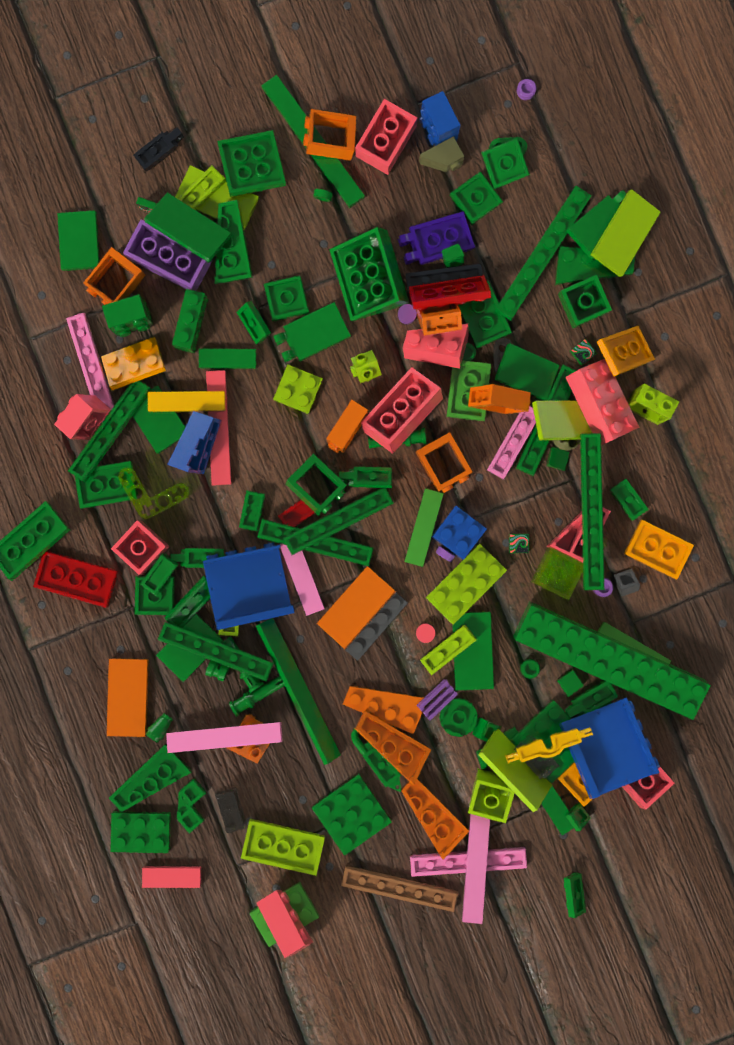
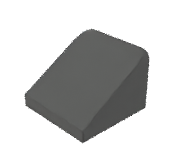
[614,568,640,596]

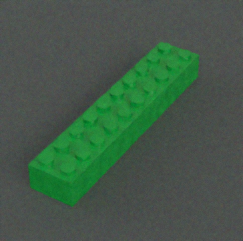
[513,601,711,720]

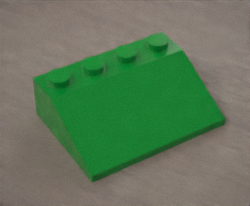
[329,227,409,321]

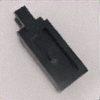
[133,127,184,172]

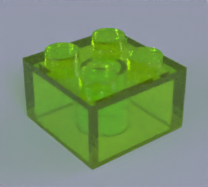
[531,548,583,600]

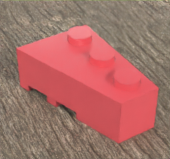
[403,324,469,369]
[547,508,611,563]
[257,890,313,958]

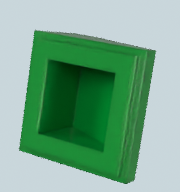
[442,244,464,268]
[546,447,569,471]
[472,717,501,742]

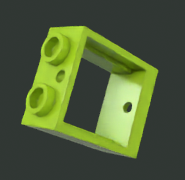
[627,383,679,425]

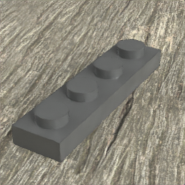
[343,593,408,661]

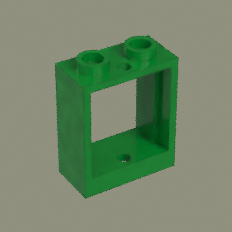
[286,453,347,516]

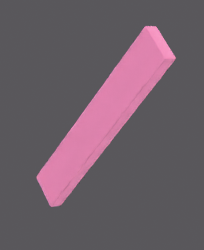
[66,313,115,410]
[166,722,283,753]
[462,814,490,924]
[410,847,527,877]

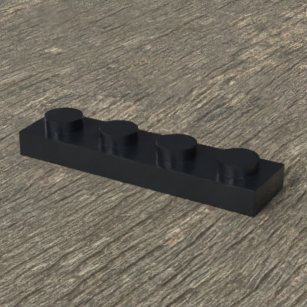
[405,264,483,294]

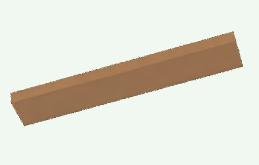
[341,865,458,912]

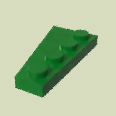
[215,200,253,285]
[555,246,635,285]
[109,743,192,812]

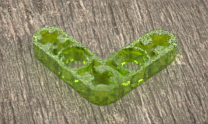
[118,468,189,519]

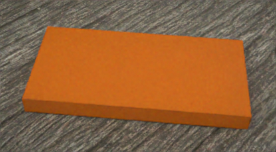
[317,566,396,650]
[107,658,149,737]

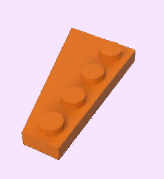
[343,686,425,734]
[355,711,431,785]
[401,779,469,860]

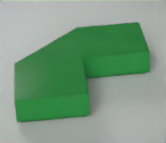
[177,778,207,834]

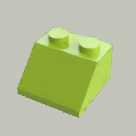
[468,768,515,823]

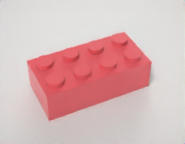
[566,359,640,445]
[361,367,443,454]

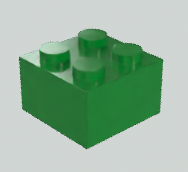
[558,275,612,329]
[102,294,154,337]

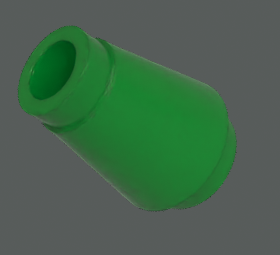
[146,713,173,743]

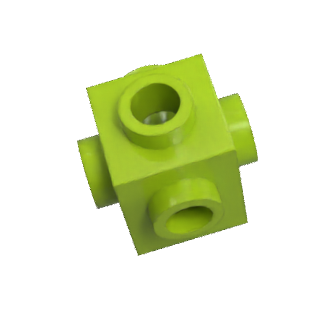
[350,350,382,383]

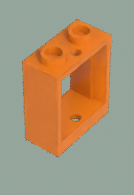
[303,109,356,160]
[83,247,145,305]
[416,303,462,336]
[468,384,531,414]
[326,400,368,453]
[416,432,472,493]

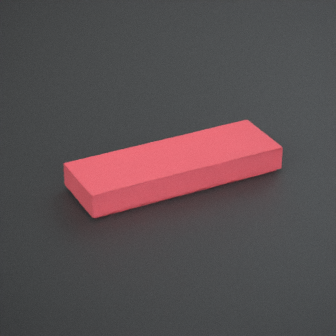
[142,866,201,888]

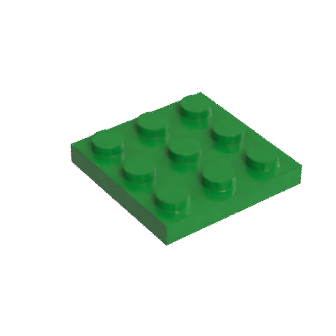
[217,130,286,197]
[511,700,574,783]
[311,773,392,856]

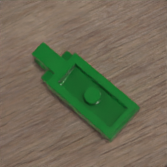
[339,467,392,488]
[171,548,225,568]
[564,680,618,718]

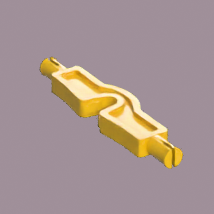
[505,727,593,763]

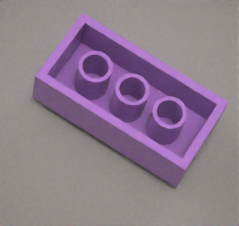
[123,219,213,291]

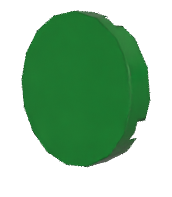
[439,698,478,737]

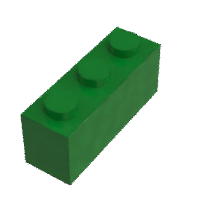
[172,289,208,353]

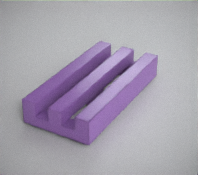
[417,679,458,720]

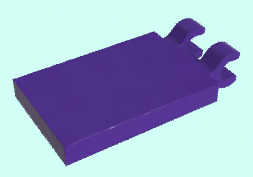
[398,212,475,265]

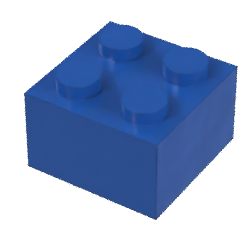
[419,91,460,146]
[432,506,487,560]

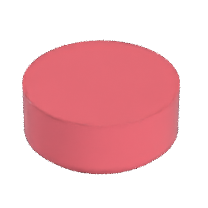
[416,623,435,643]

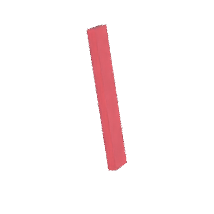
[206,370,232,486]

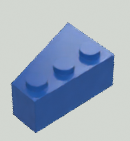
[167,411,221,474]

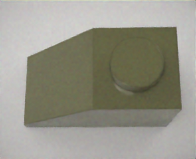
[419,136,464,172]

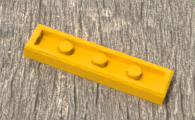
[148,391,226,412]

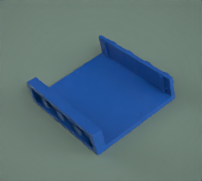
[203,542,294,630]
[559,698,660,799]

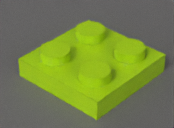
[273,364,323,414]

